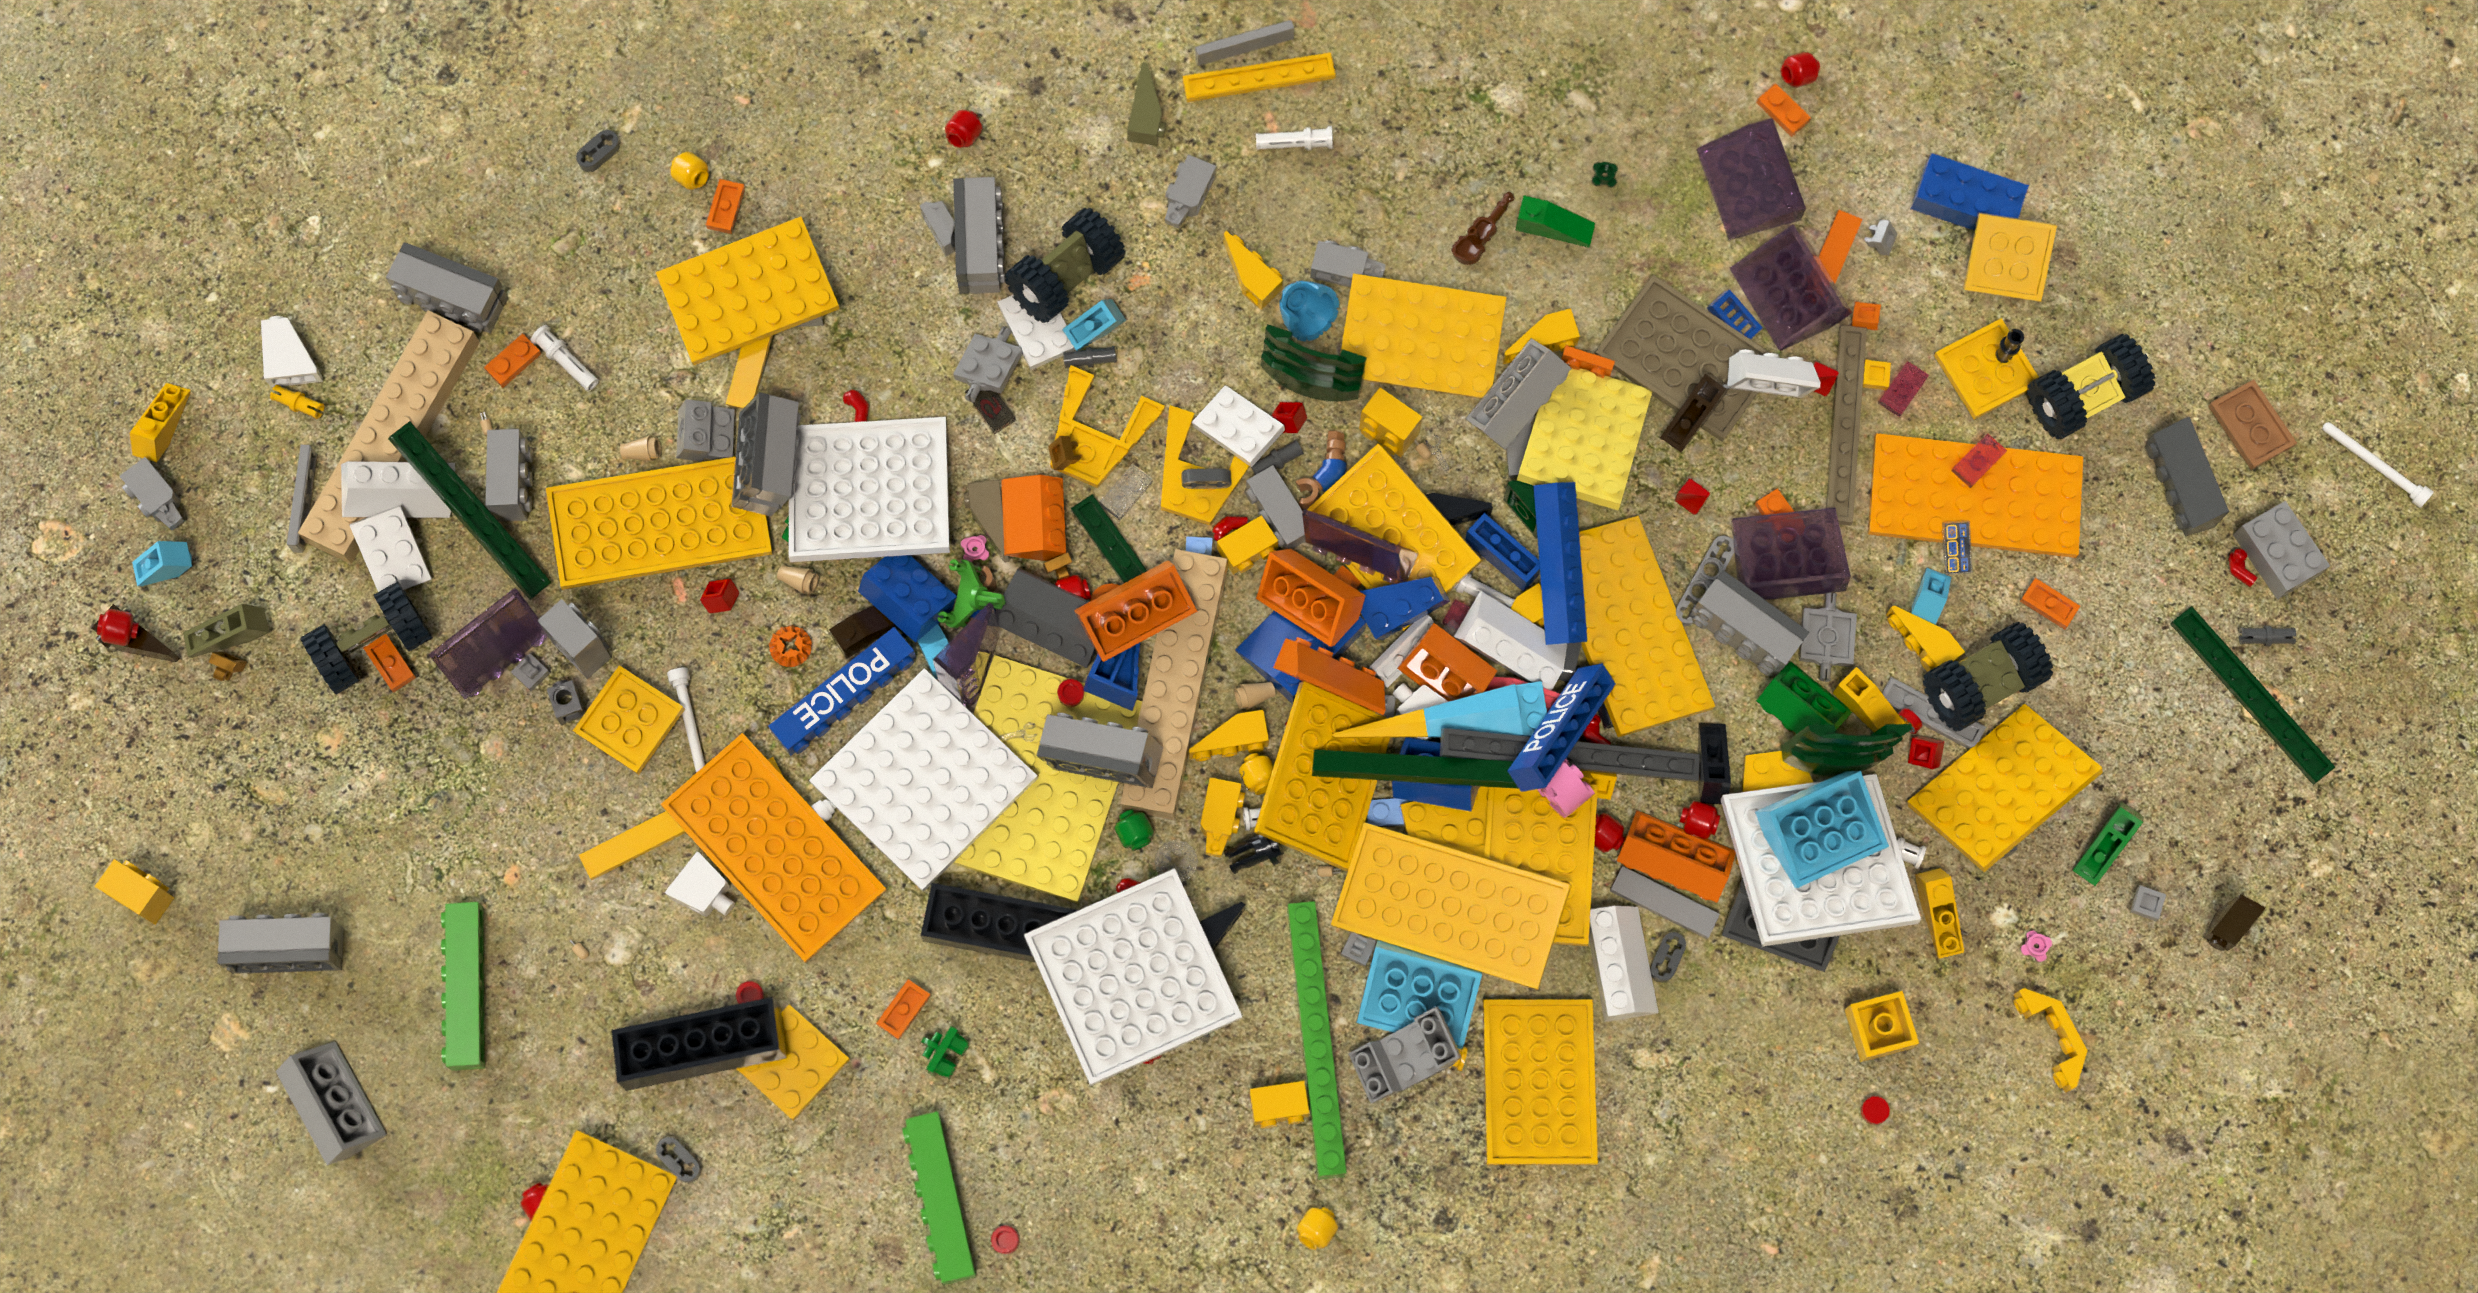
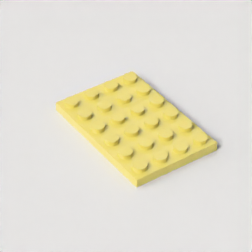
[1517,365,1652,510]

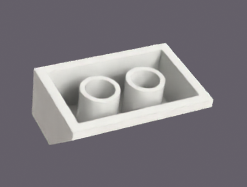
[1728,350,1820,398]

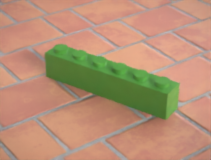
[441,902,485,1071]
[902,1111,976,1285]

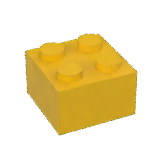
[1359,388,1423,457]
[94,859,174,925]
[1844,991,1919,1062]

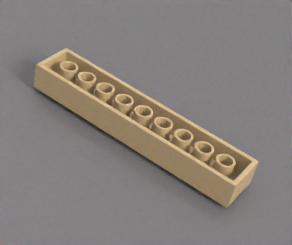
[298,311,480,565]
[1120,549,1228,820]

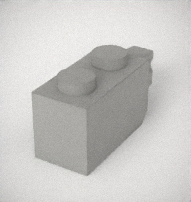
[1165,155,1216,229]
[1310,240,1385,288]
[119,457,184,530]

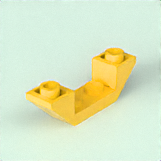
[2013,988,2088,1093]

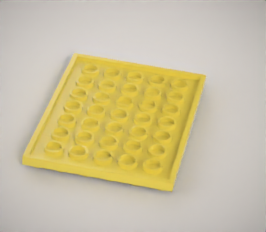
[952,655,1142,904]

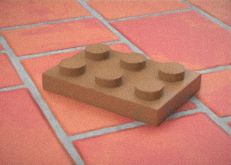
[2208,379,2297,470]

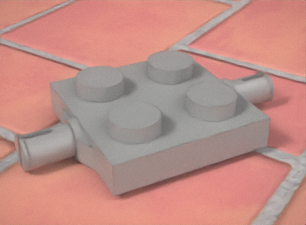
[953,326,1023,402]
[1799,593,1857,682]

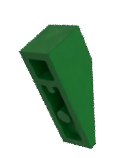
[1515,195,1595,248]
[2073,801,2144,886]

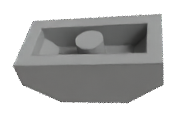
[919,201,955,257]

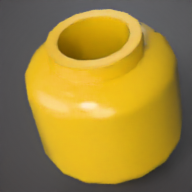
[670,152,709,190]
[1239,753,1274,795]
[1297,1207,1338,1250]

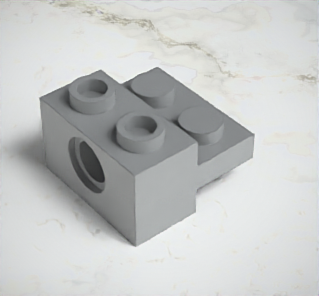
[676,399,735,462]

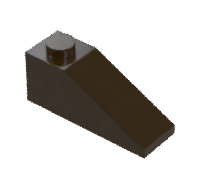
[1660,372,1731,453]
[92,604,180,662]
[829,605,897,659]
[2203,894,2266,951]

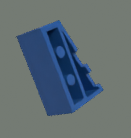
[1360,577,1450,640]
[1083,643,1140,711]

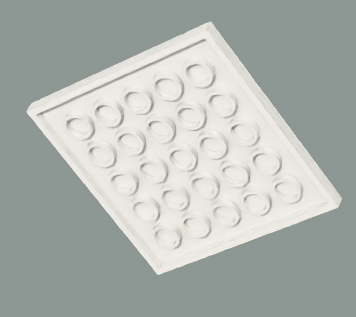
[789,417,950,562]
[809,668,1038,892]
[1721,774,1921,946]
[1024,868,1242,1086]

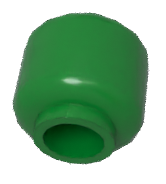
[1114,809,1154,851]

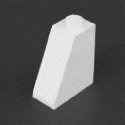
[261,316,323,388]

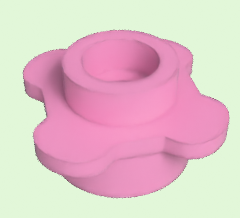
[961,535,989,562]
[2021,930,2052,962]

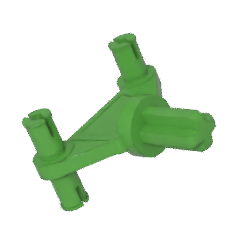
[938,559,1006,628]

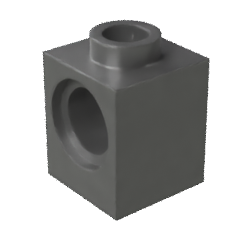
[547,680,585,725]

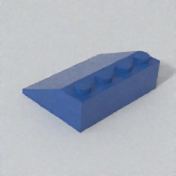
[1235,611,1366,704]

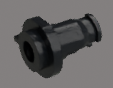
[1224,834,1284,874]

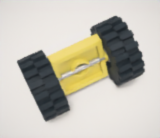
[2027,334,2155,440]

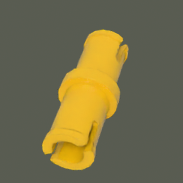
[270,384,325,419]

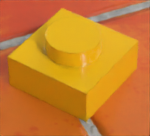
[1863,360,1891,390]

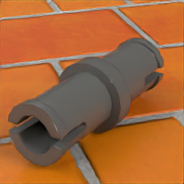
[1063,346,1116,368]
[1251,440,1304,475]
[2239,626,2296,646]

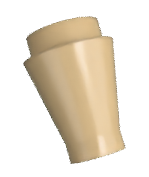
[620,435,661,461]
[777,565,819,594]
[1234,681,1276,710]

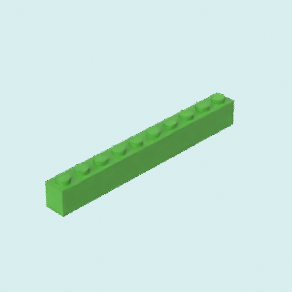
[1287,901,1346,1180]

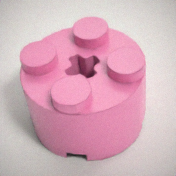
[1537,759,1595,818]

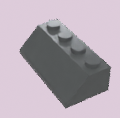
[2146,417,2229,537]
[992,568,1098,668]
[1722,877,1840,972]

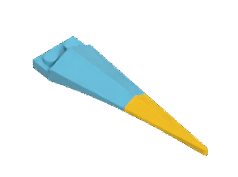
[1332,681,1547,738]

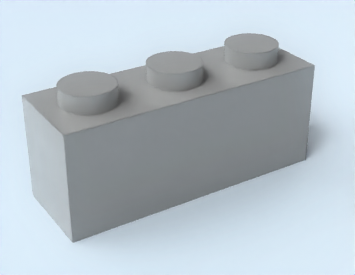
[1244,465,1314,549]

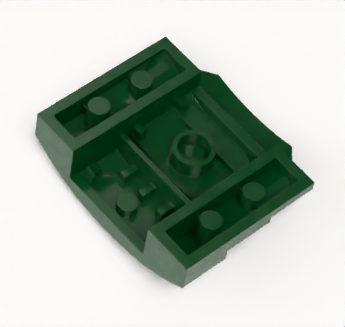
[1261,324,1367,402]
[1781,724,1912,776]

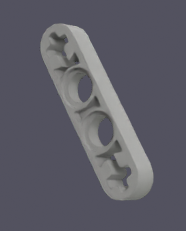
[1676,536,1736,626]

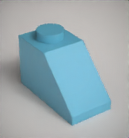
[1062,299,1126,351]
[132,541,192,586]
[1911,568,1951,625]
[917,624,959,680]

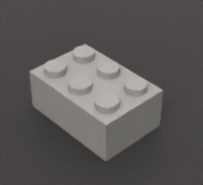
[486,429,533,522]
[2233,501,2330,600]
[537,599,611,679]

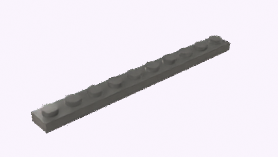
[1440,728,1700,782]

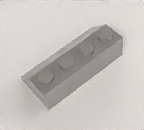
[1466,338,1572,449]
[276,1041,387,1166]

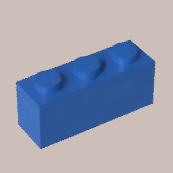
[1465,513,1540,592]

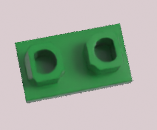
[921,1026,970,1079]

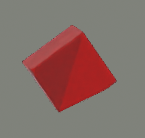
[1814,362,1839,397]
[1271,402,1307,433]
[1674,478,1710,515]
[700,579,739,613]
[1908,736,1945,770]

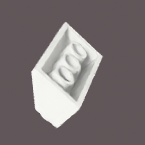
[341,461,455,518]
[1454,591,1567,691]
[1589,906,1659,1022]

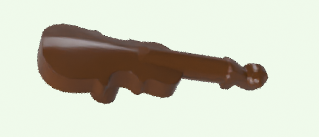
[1451,192,1515,265]

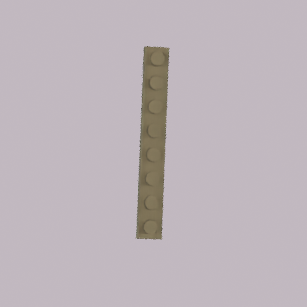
[1825,325,1867,526]

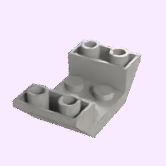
[1348,1007,1461,1104]

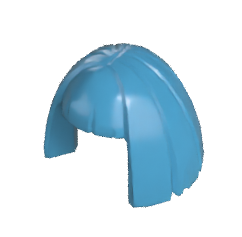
[1279,281,1339,342]

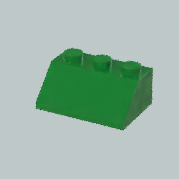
[1756,661,1852,734]

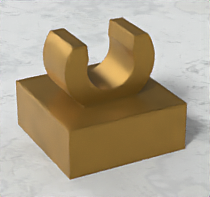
[1048,436,1081,470]
[1043,552,1072,580]
[209,651,247,682]

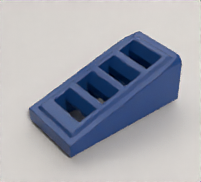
[1707,289,1763,339]

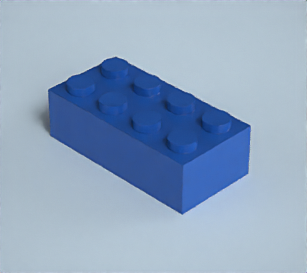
[1911,153,2029,231]

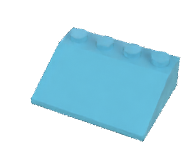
[1755,771,1889,888]
[1357,940,1482,1049]

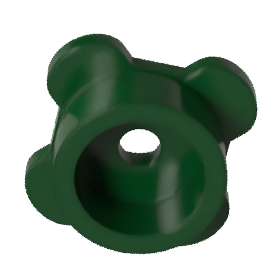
[1592,162,1618,188]

